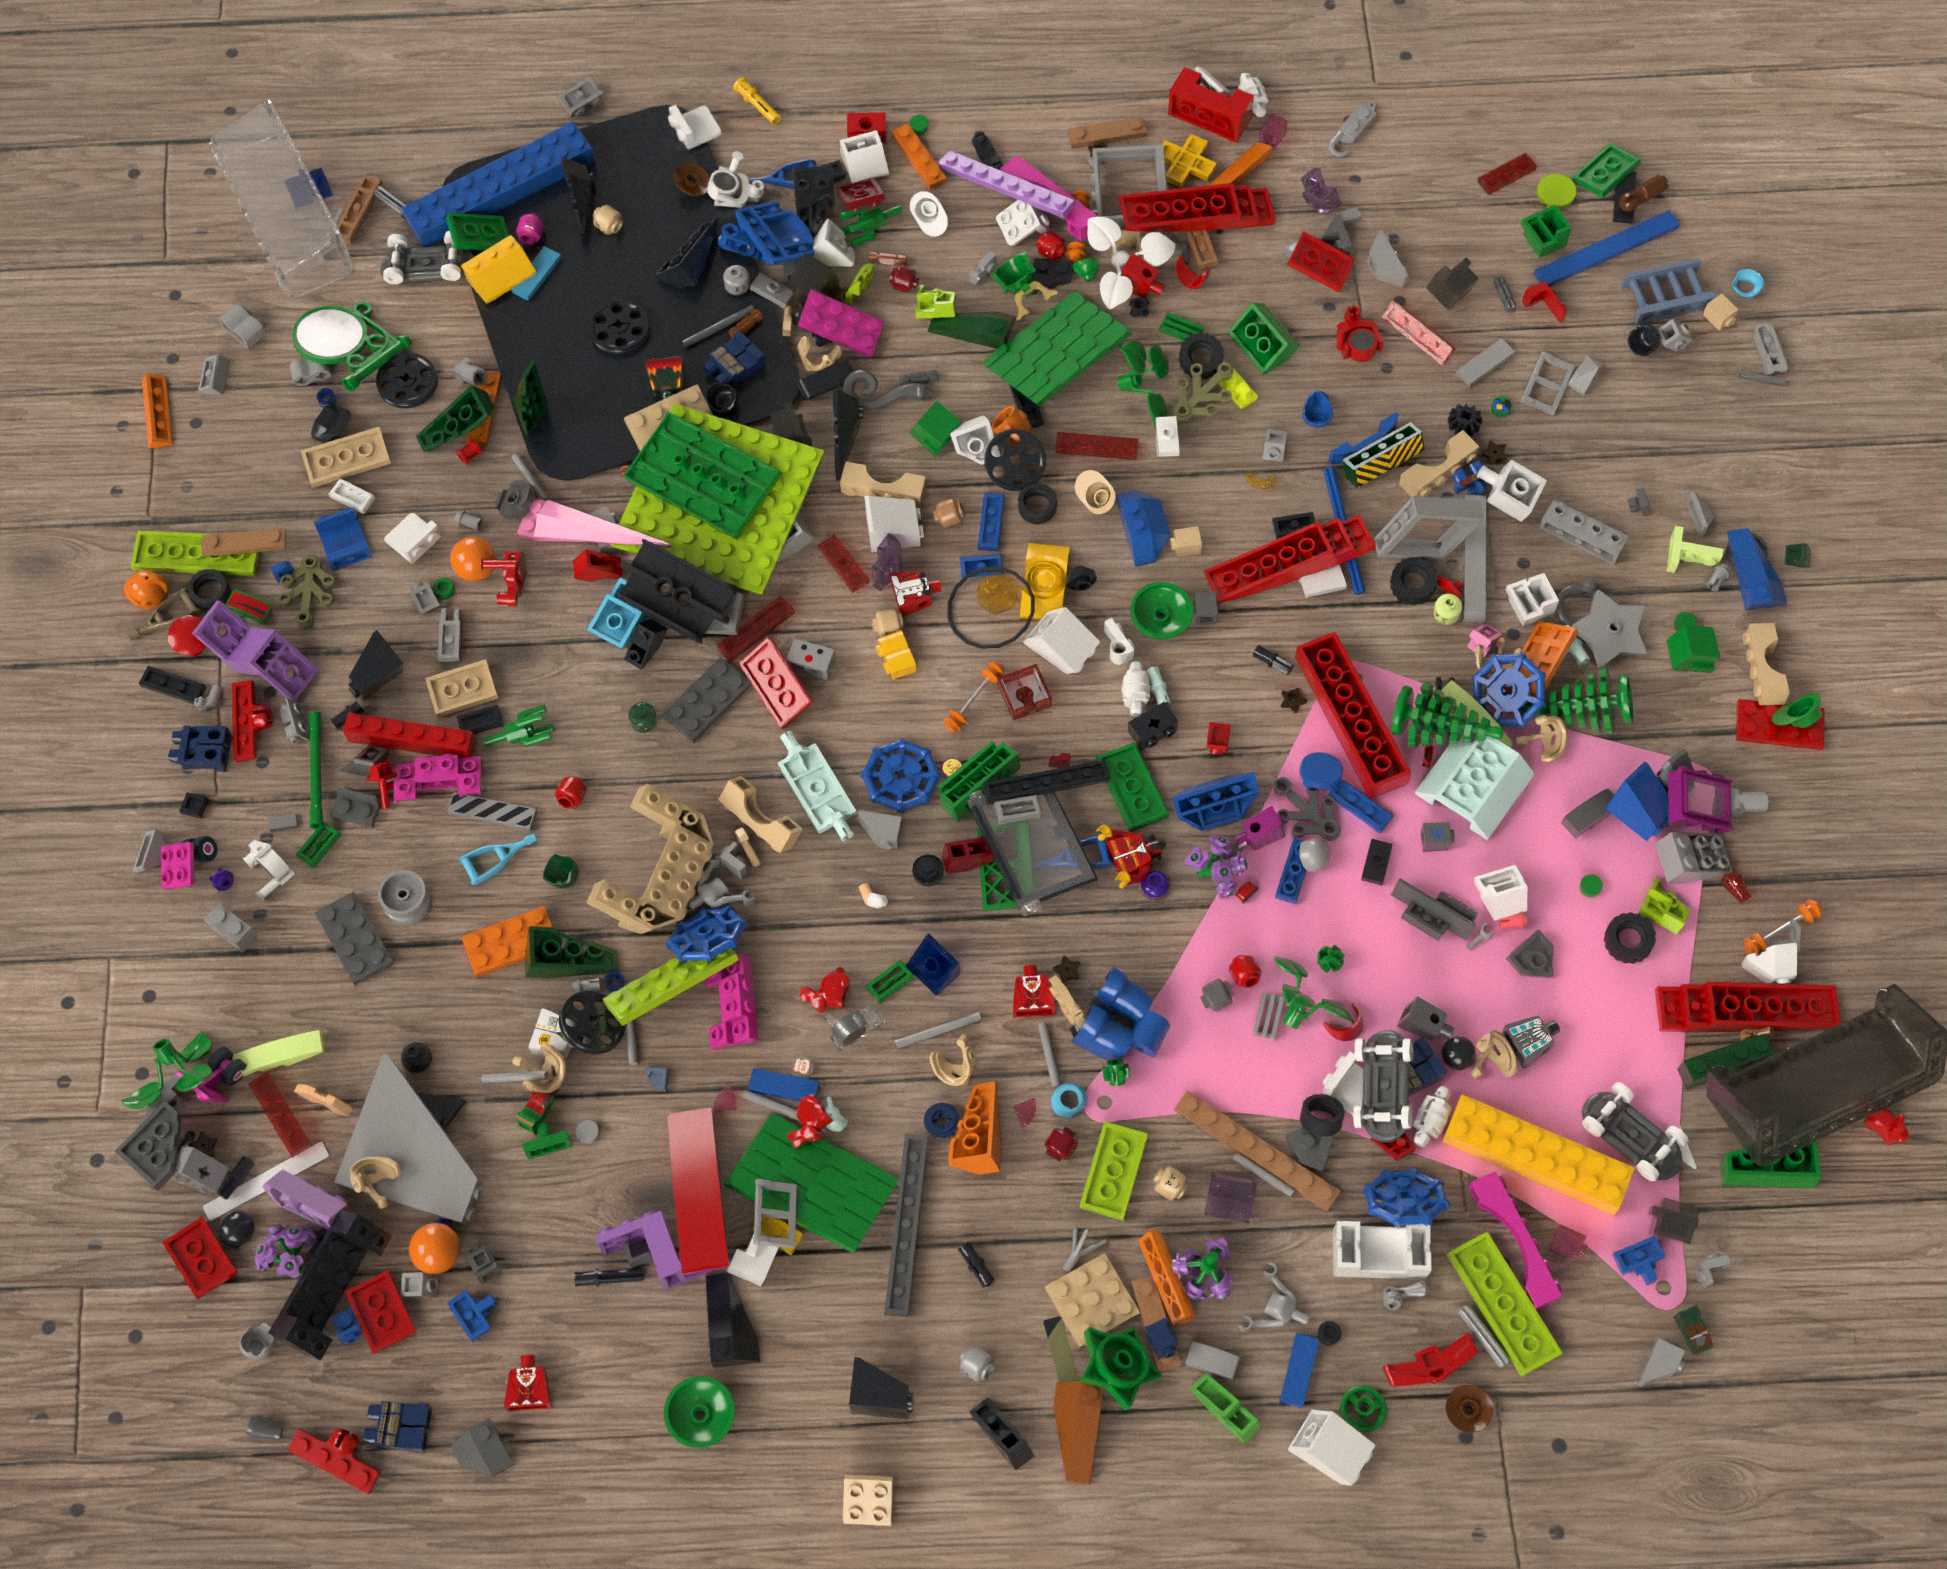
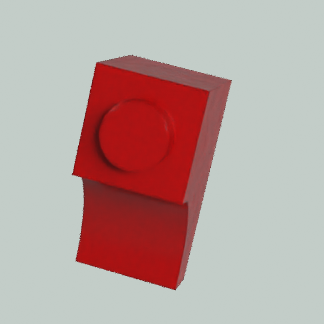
[573,549,623,582]

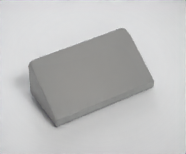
[198,354,230,395]

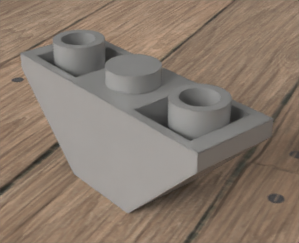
[1367,230,1409,288]

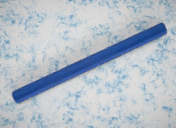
[1323,467,1365,595]

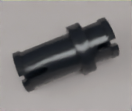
[330,701,364,730]

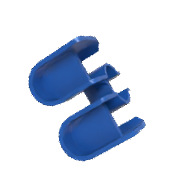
[1072,967,1171,1060]

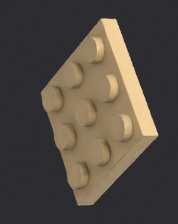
[1045,1253,1140,1349]

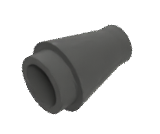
[246,1415,284,1441]

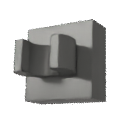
[1628,487,1652,516]

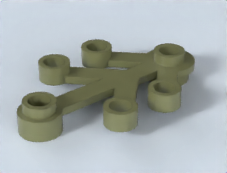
[1173,362,1233,422]
[278,555,336,630]

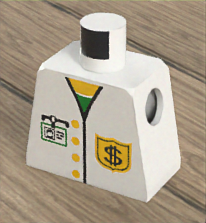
[529,1008,586,1058]

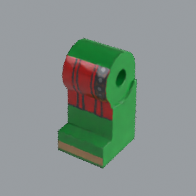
[514,1091,555,1135]

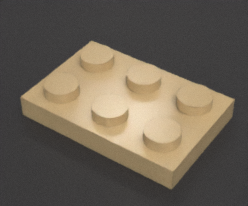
[425,659,498,718]

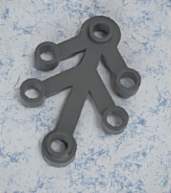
[1274,777,1341,841]

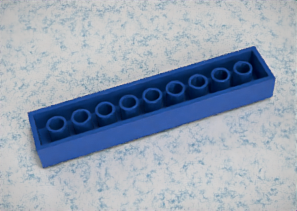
[401,121,595,247]

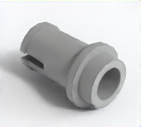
[454,510,482,531]
[1706,564,1730,591]
[572,977,600,994]

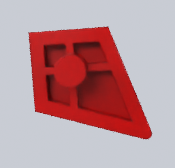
[1437,575,1463,599]
[1370,1132,1416,1161]

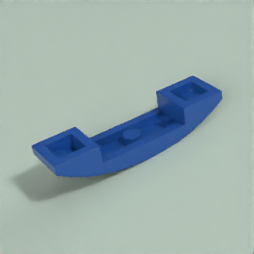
[1328,412,1399,464]

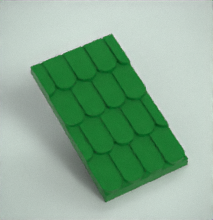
[982,291,1133,407]
[623,411,782,540]
[723,1114,899,1253]

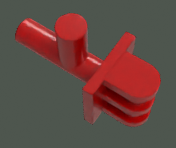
[366,760,397,809]

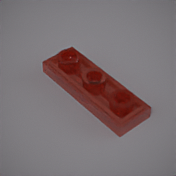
[1477,152,1537,195]
[817,534,870,593]

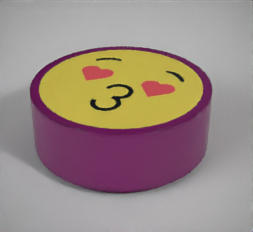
[942,758,963,779]

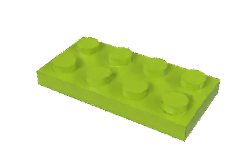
[1079,1121,1148,1221]

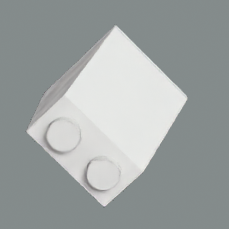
[864,496,924,552]
[1023,607,1100,674]
[1287,1410,1375,1486]

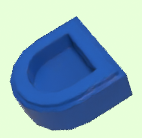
[270,561,294,582]

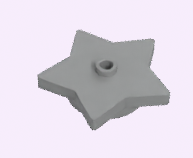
[1571,590,1647,668]

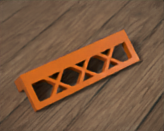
[1138,1229,1196,1326]

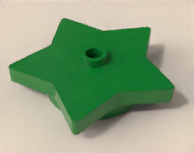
[1080,1327,1162,1410]

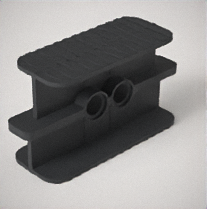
[617,539,737,644]

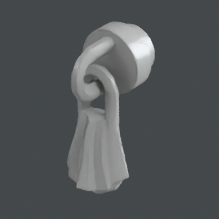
[1383,1280,1429,1310]

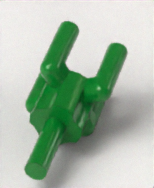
[840,205,903,247]
[483,704,555,747]

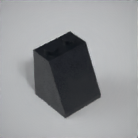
[348,630,403,701]
[849,1357,914,1419]

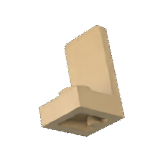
[1114,230,1144,260]

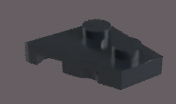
[796,193,831,237]
[1031,258,1073,295]
[418,1093,466,1130]

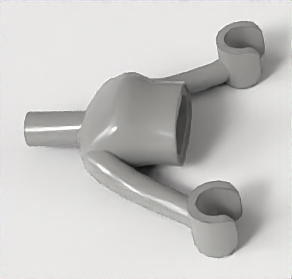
[688,852,756,910]
[1238,1262,1309,1332]

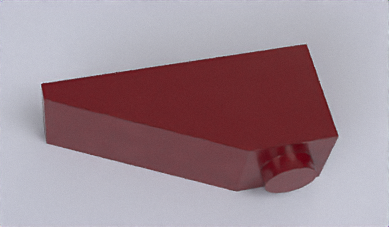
[942,833,1013,875]

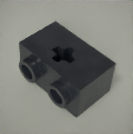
[1128,702,1178,751]

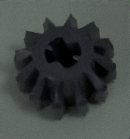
[1447,403,1483,437]

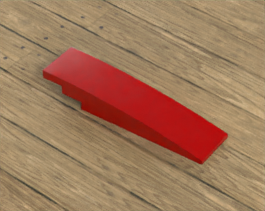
[1118,183,1276,232]
[1203,514,1376,604]
[1655,981,1842,1032]
[667,1107,729,1274]

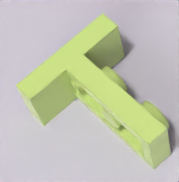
[1666,526,1724,573]

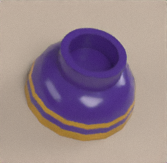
[1139,871,1171,901]

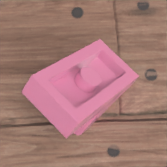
[1467,623,1503,657]

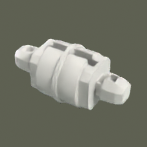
[1238,73,1269,117]
[1121,661,1151,717]
[1413,1086,1452,1147]

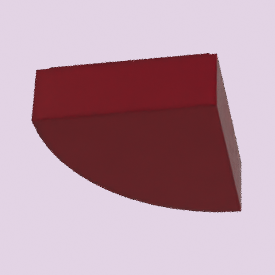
[1048,753,1070,768]

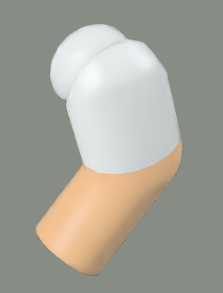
[859,883,888,908]

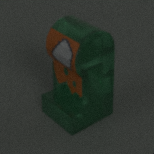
[1673,1305,1713,1355]

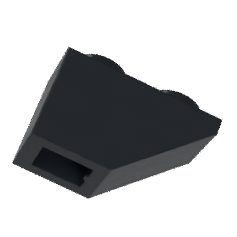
[624,618,667,669]

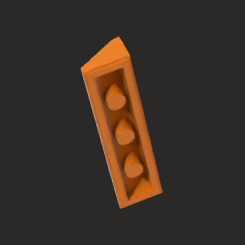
[1209,142,1272,187]
[142,373,173,448]

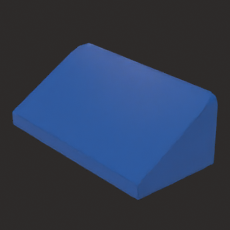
[960,554,1003,578]

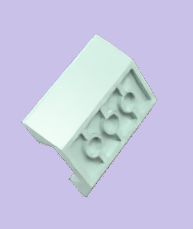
[1414,731,1535,840]

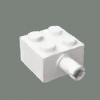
[1477,459,1547,522]

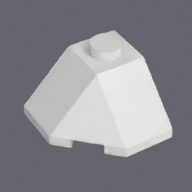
[811,219,855,267]
[950,415,1000,465]
[1741,943,1797,984]

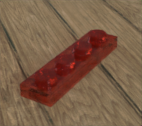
[1382,301,1456,365]
[1055,432,1138,460]
[716,596,795,663]
[248,1071,312,1158]

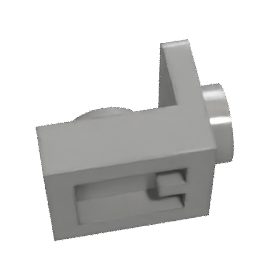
[1263,429,1287,462]
[409,582,440,615]
[720,841,747,880]
[400,1272,439,1298]

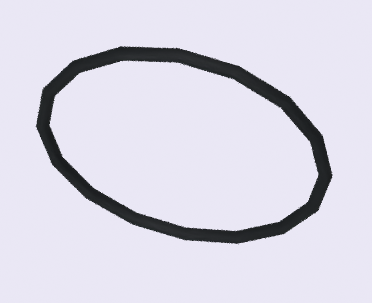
[947,567,1035,649]

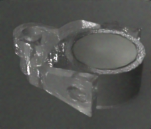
[823,1004,886,1052]

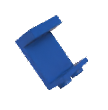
[314,507,372,571]

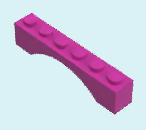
[1000,155,1098,243]
[1468,1171,1562,1311]

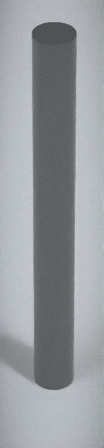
[682,305,755,348]

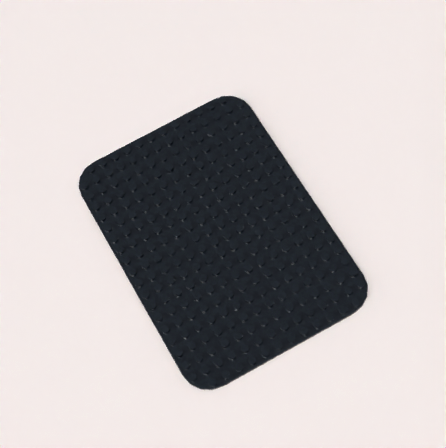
[442,105,800,481]

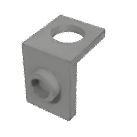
[1766,919,1801,952]

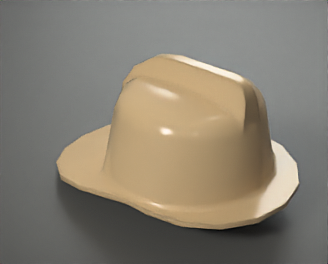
[1075,470,1116,515]

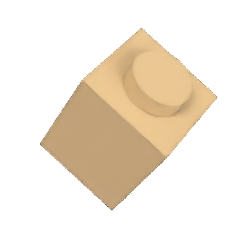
[1703,294,1739,331]
[1170,526,1202,558]

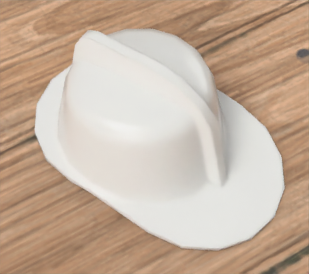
[910,191,948,237]

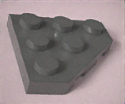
[115,1101,182,1191]

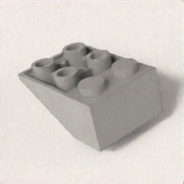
[1655,832,1733,883]

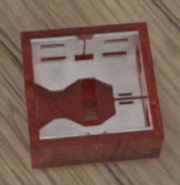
[997,664,1052,720]

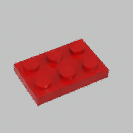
[1286,231,1355,293]
[162,1216,238,1300]
[345,1270,417,1354]

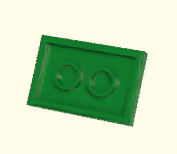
[1572,143,1641,198]
[446,213,509,250]

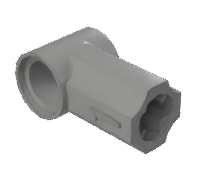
[451,357,487,386]
[1731,788,1768,816]

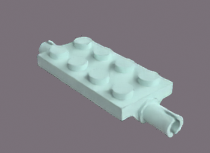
[778,731,857,841]

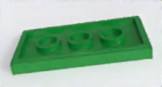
[1095,742,1169,832]

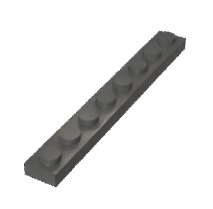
[884,1134,928,1317]

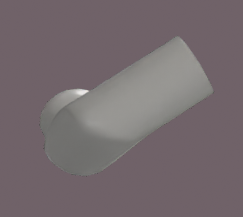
[194,685,223,711]

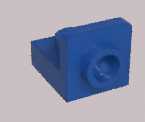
[331,1307,364,1344]

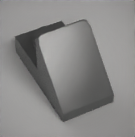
[1322,214,1352,256]

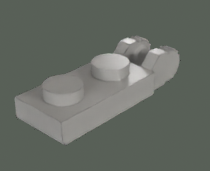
[438,608,462,662]

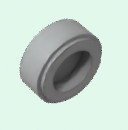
[576,1120,599,1144]

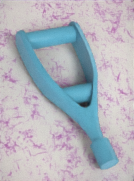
[459,834,537,885]

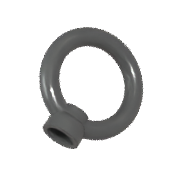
[1555,579,1599,626]

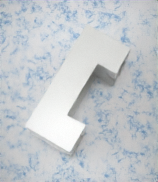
[1333,1221,1431,1280]

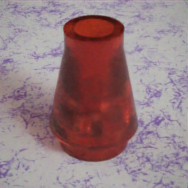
[1721,870,1751,904]

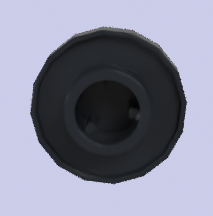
[1066,566,1097,591]
[912,854,944,887]

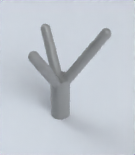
[1062,1228,1108,1273]

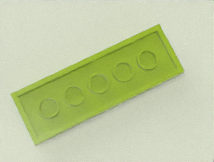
[130,531,259,576]
[603,944,739,1026]
[1447,1232,1563,1377]

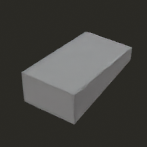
[1335,207,1362,225]
[268,814,298,833]

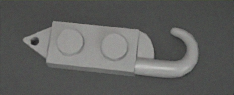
[1328,101,1376,157]

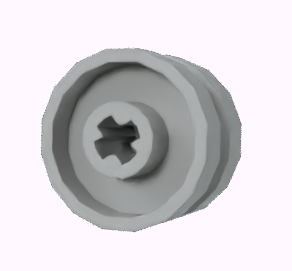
[378,870,431,926]

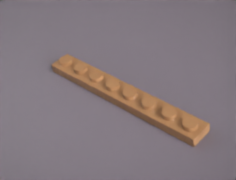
[1174,1090,1340,1212]

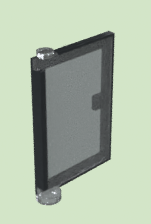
[967,790,1098,916]

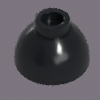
[401,1042,432,1073]

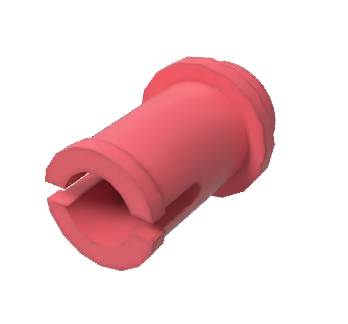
[1499,912,1527,929]

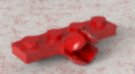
[231,679,274,763]
[287,1428,381,1494]

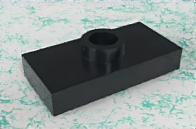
[1361,839,1393,886]

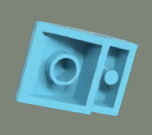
[587,578,649,649]

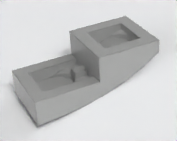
[1185,1341,1240,1380]

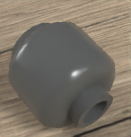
[1200,979,1235,1012]

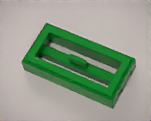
[1159,312,1204,341]
[296,822,341,868]
[865,960,914,1004]

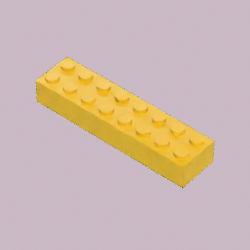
[1442,1094,1635,1216]

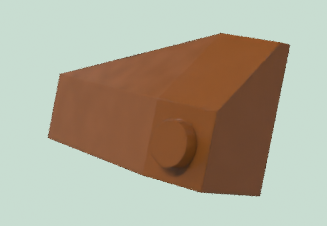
[1053,1381,1104,1485]

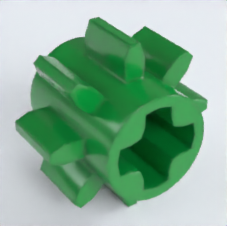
[1316,945,1345,973]
[1102,1059,1131,1086]

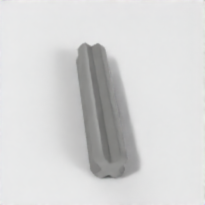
[1458,1305,1510,1368]

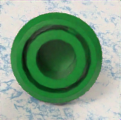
[1072,257,1100,282]

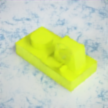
[1218,368,1258,410]

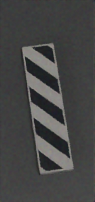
[447,792,537,831]

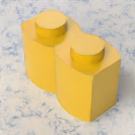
[875,630,917,680]

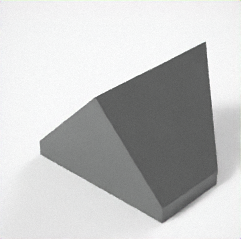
[340,744,389,777]

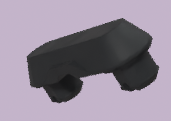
[972,131,1004,170]

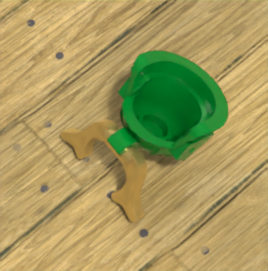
[990,251,1058,321]

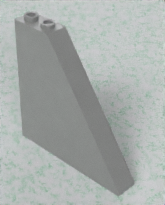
[334,1054,483,1226]

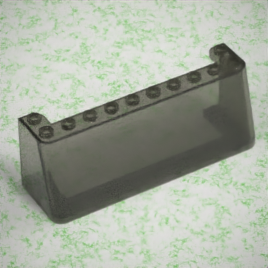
[1707,984,1947,1167]

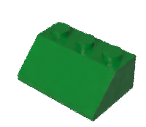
[1227,302,1300,374]

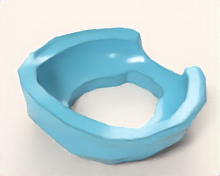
[1732,269,1764,298]
[1051,1083,1087,1118]

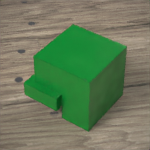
[1520,204,1572,258]
[909,400,961,457]
[1666,625,1721,673]

